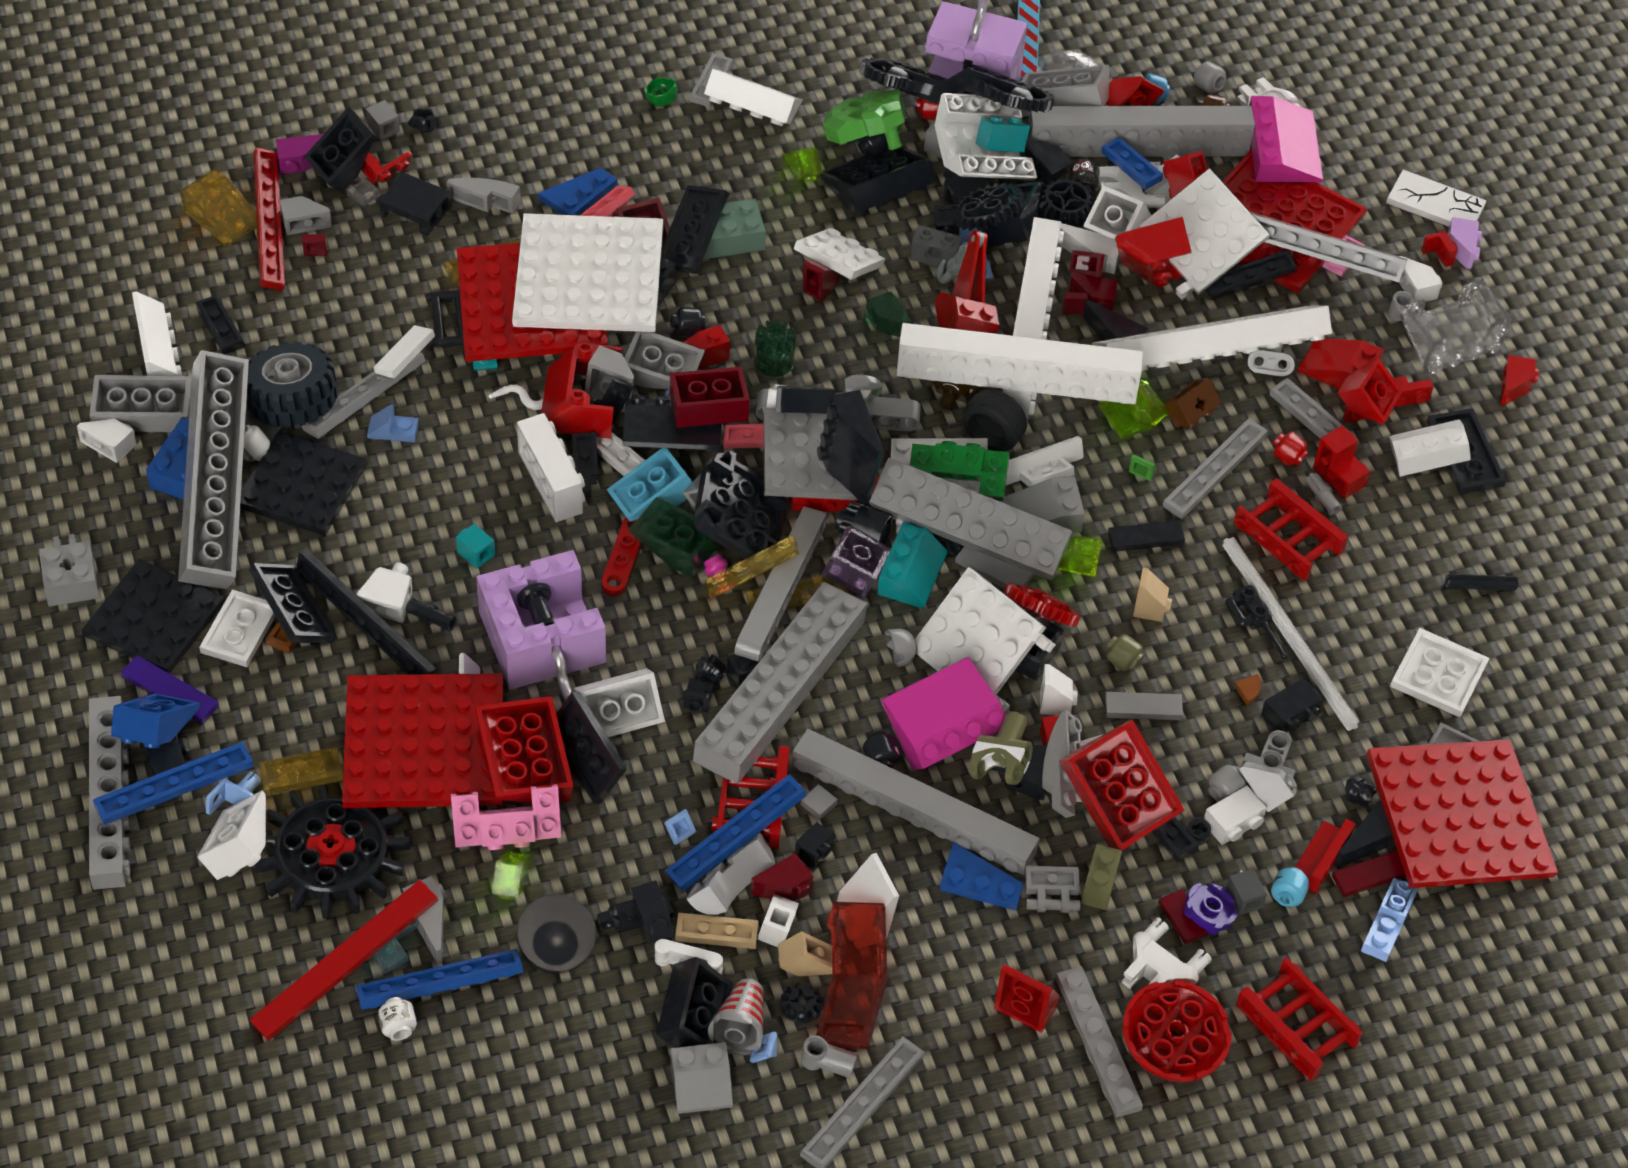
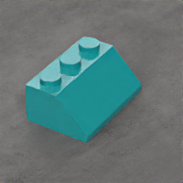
[877,522,948,609]

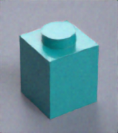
[456,523,495,569]

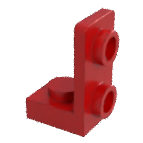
[361,151,412,185]

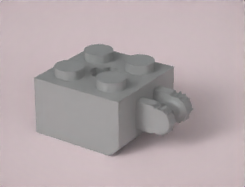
[39,534,99,607]

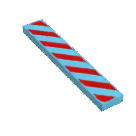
[1017,0,1040,81]

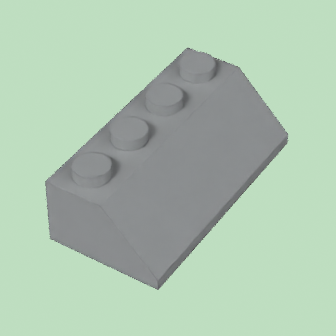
[1021,64,1110,117]

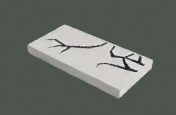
[1386,170,1486,227]

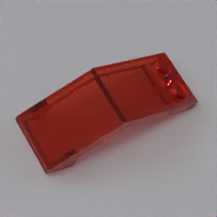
[816,902,887,1050]

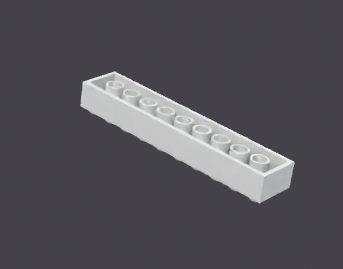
[1003,217,1064,422]
[1092,305,1332,371]
[896,323,1143,404]

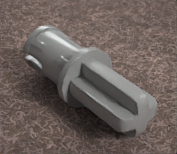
[1305,473,1342,516]

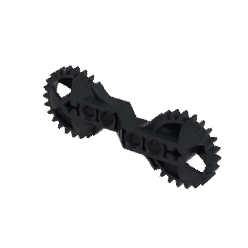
[859,57,1055,113]

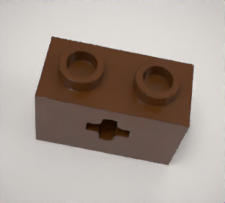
[1163,378,1222,429]

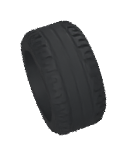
[962,389,1028,452]

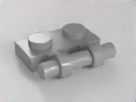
[1025,866,1080,913]

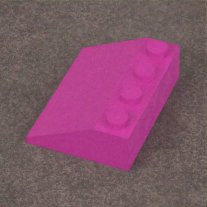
[1249,96,1323,182]
[881,657,1005,770]

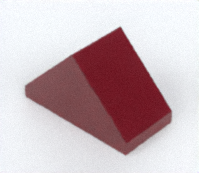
[1069,250,1108,278]

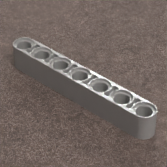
[755,389,921,431]

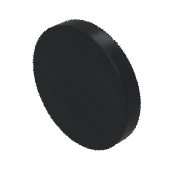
[516,895,596,974]

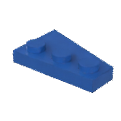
[538,168,618,216]
[939,842,1024,911]

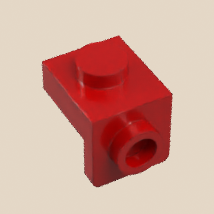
[1421,231,1458,267]

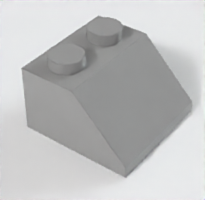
[584,345,634,412]
[670,1042,733,1114]

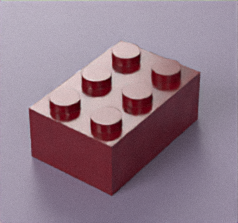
[669,366,750,428]

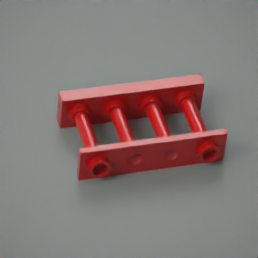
[1234,478,1349,581]
[712,746,790,848]
[1236,957,1363,1082]

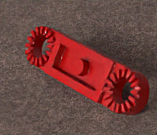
[602,517,647,597]

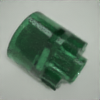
[754,319,796,377]

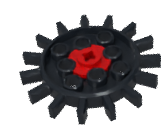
[255,780,410,919]

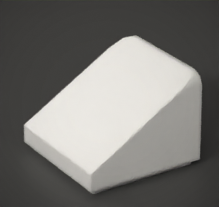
[459,653,480,674]

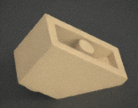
[1133,568,1172,622]
[778,931,841,976]

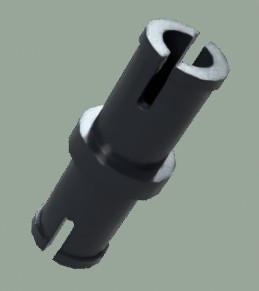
[405,598,457,632]

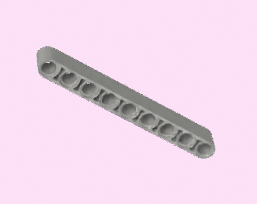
[735,506,828,662]

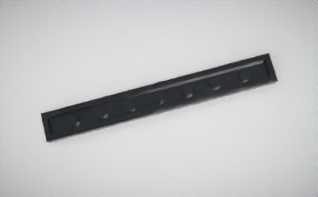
[296,548,436,675]

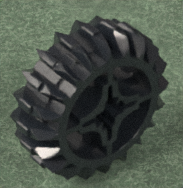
[1037,177,1096,228]

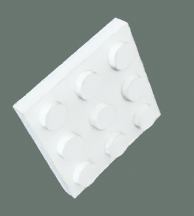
[794,228,885,280]
[1390,628,1489,717]

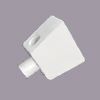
[357,563,412,623]

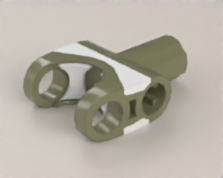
[970,712,1033,785]

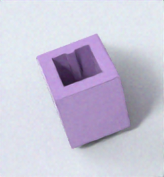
[1447,217,1482,269]

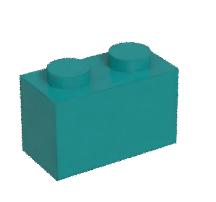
[976,115,1030,152]

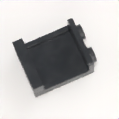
[378,172,451,236]

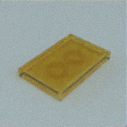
[259,747,343,796]

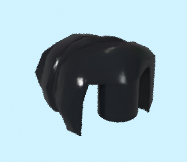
[408,108,436,132]
[695,654,727,683]
[1345,775,1378,807]

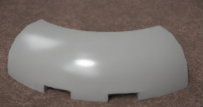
[687,833,775,915]

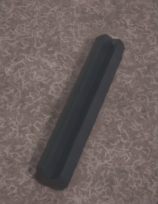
[1445,574,1518,591]

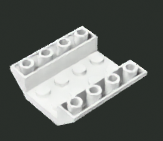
[934,93,1037,180]

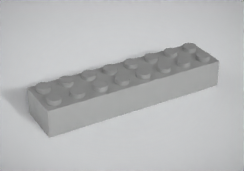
[869,457,1072,581]

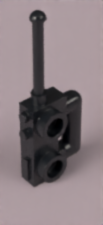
[1225,585,1288,659]

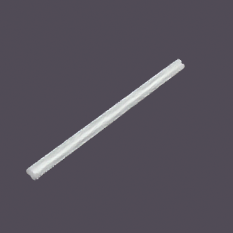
[1222,537,1359,731]

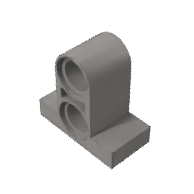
[1242,730,1296,778]

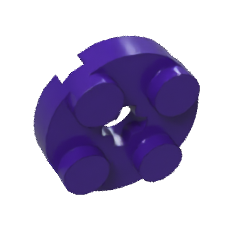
[1183,883,1238,935]

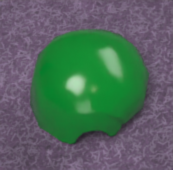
[644,77,678,107]

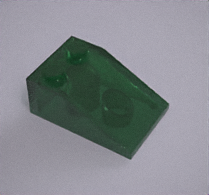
[629,497,719,578]

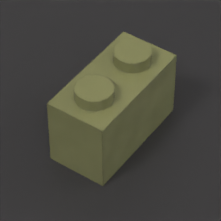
[1081,844,1122,911]

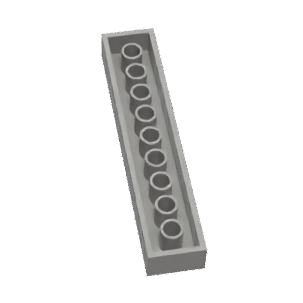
[1027,106,1255,157]
[178,350,249,590]
[693,582,867,784]

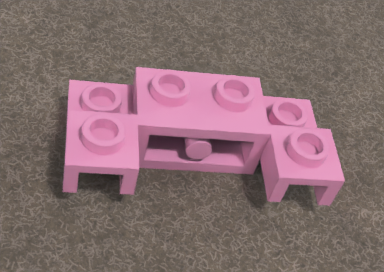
[451,784,562,850]

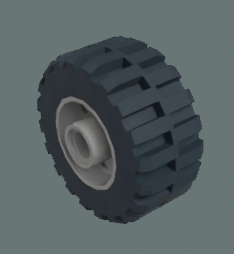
[246,342,338,428]

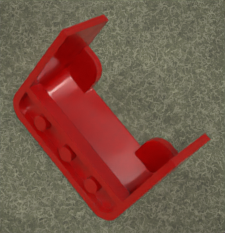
[1115,217,1192,287]
[541,342,622,439]

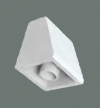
[1084,185,1152,240]

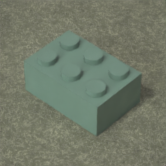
[703,198,766,259]

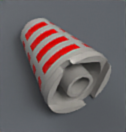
[708,979,763,1055]

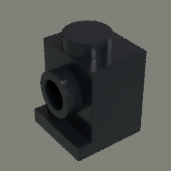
[795,822,836,871]

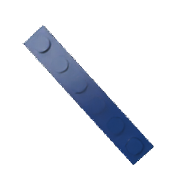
[93,742,254,825]
[665,774,807,892]
[356,949,523,1010]

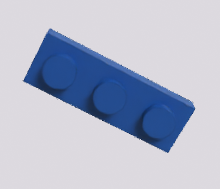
[1102,137,1163,190]

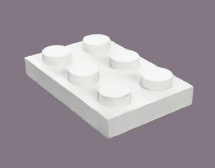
[199,590,276,667]

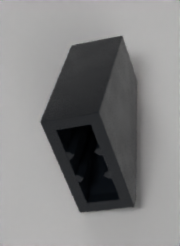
[776,386,836,414]

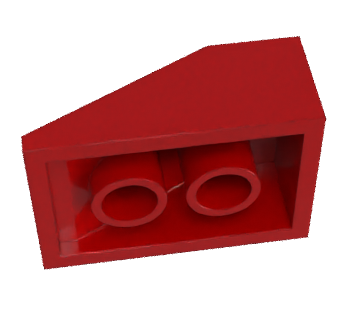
[1297,338,1384,389]
[994,964,1060,1033]

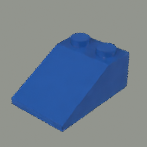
[111,694,200,748]

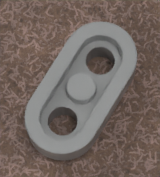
[1247,349,1295,376]

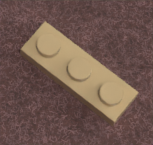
[675,913,758,949]

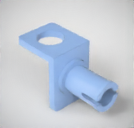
[206,772,261,815]

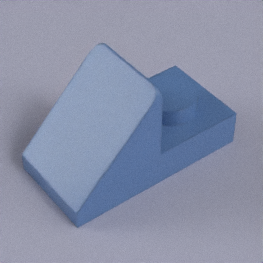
[367,404,419,443]

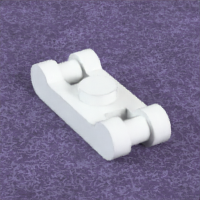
[655,939,723,975]

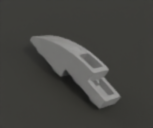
[1042,710,1082,818]

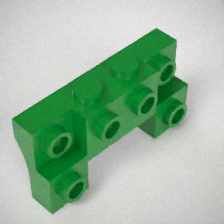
[909,441,1010,501]

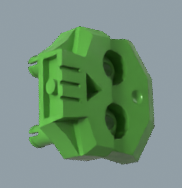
[823,88,905,150]

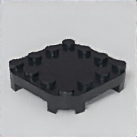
[694,450,791,566]

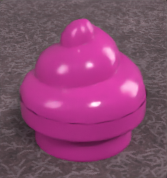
[703,554,728,581]

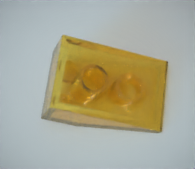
[180,168,257,246]

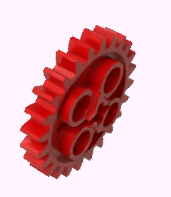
[1002,582,1081,627]

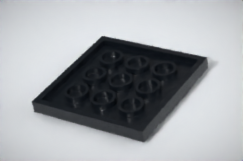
[240,431,367,536]
[82,559,225,674]

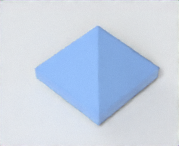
[664,809,697,845]
[750,1032,777,1063]

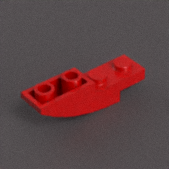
[1343,376,1434,423]

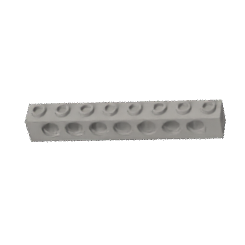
[89,696,130,890]

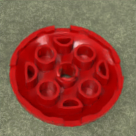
[1122,980,1232,1082]

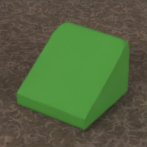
[1129,454,1157,481]

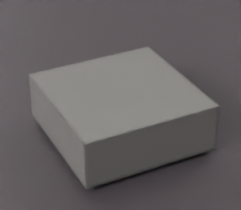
[801,784,838,820]

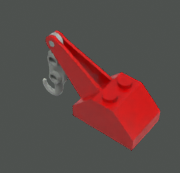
[934,230,999,334]

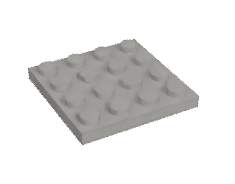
[763,408,858,500]

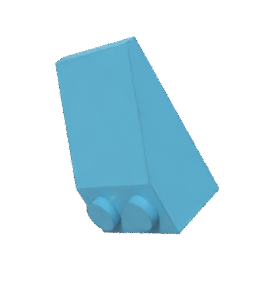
[607,448,692,522]

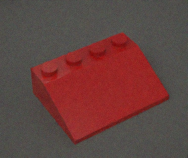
[475,696,573,803]
[1059,720,1185,850]

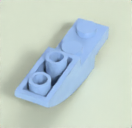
[1361,878,1418,962]

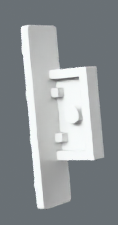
[1006,436,1084,487]

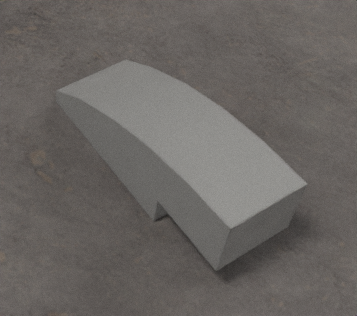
[447,178,521,214]

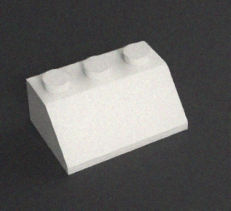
[1389,419,1471,476]
[574,668,665,737]

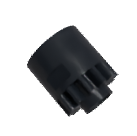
[835,501,893,555]

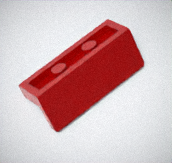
[1294,819,1356,894]

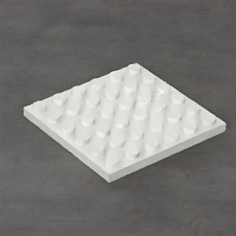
[512,214,663,332]

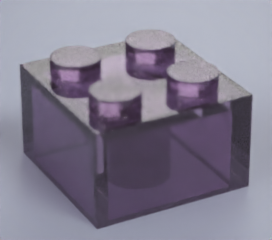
[821,526,891,598]

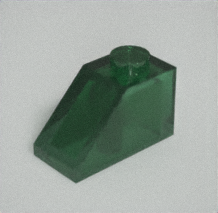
[864,291,913,337]

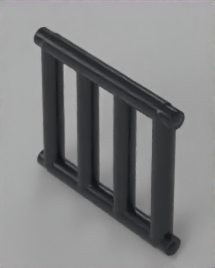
[427,290,464,347]

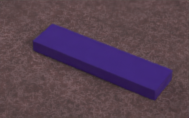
[121,655,219,724]

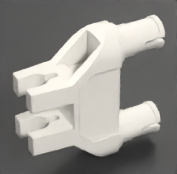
[1237,77,1301,107]
[1097,162,1165,208]
[1122,918,1212,989]

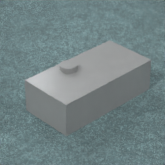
[89,375,192,432]

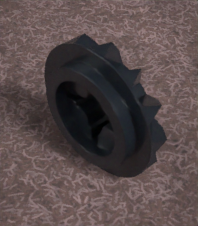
[780,982,824,1023]

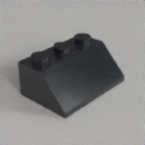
[656,957,734,1048]

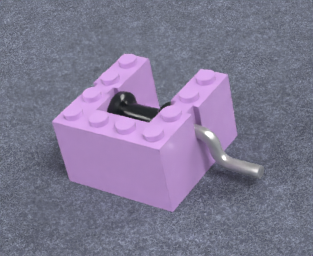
[926,0,1027,95]
[476,550,606,700]

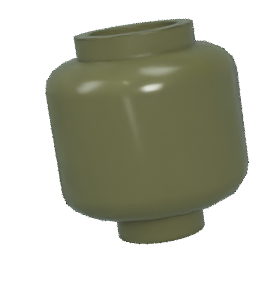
[1106,634,1144,671]

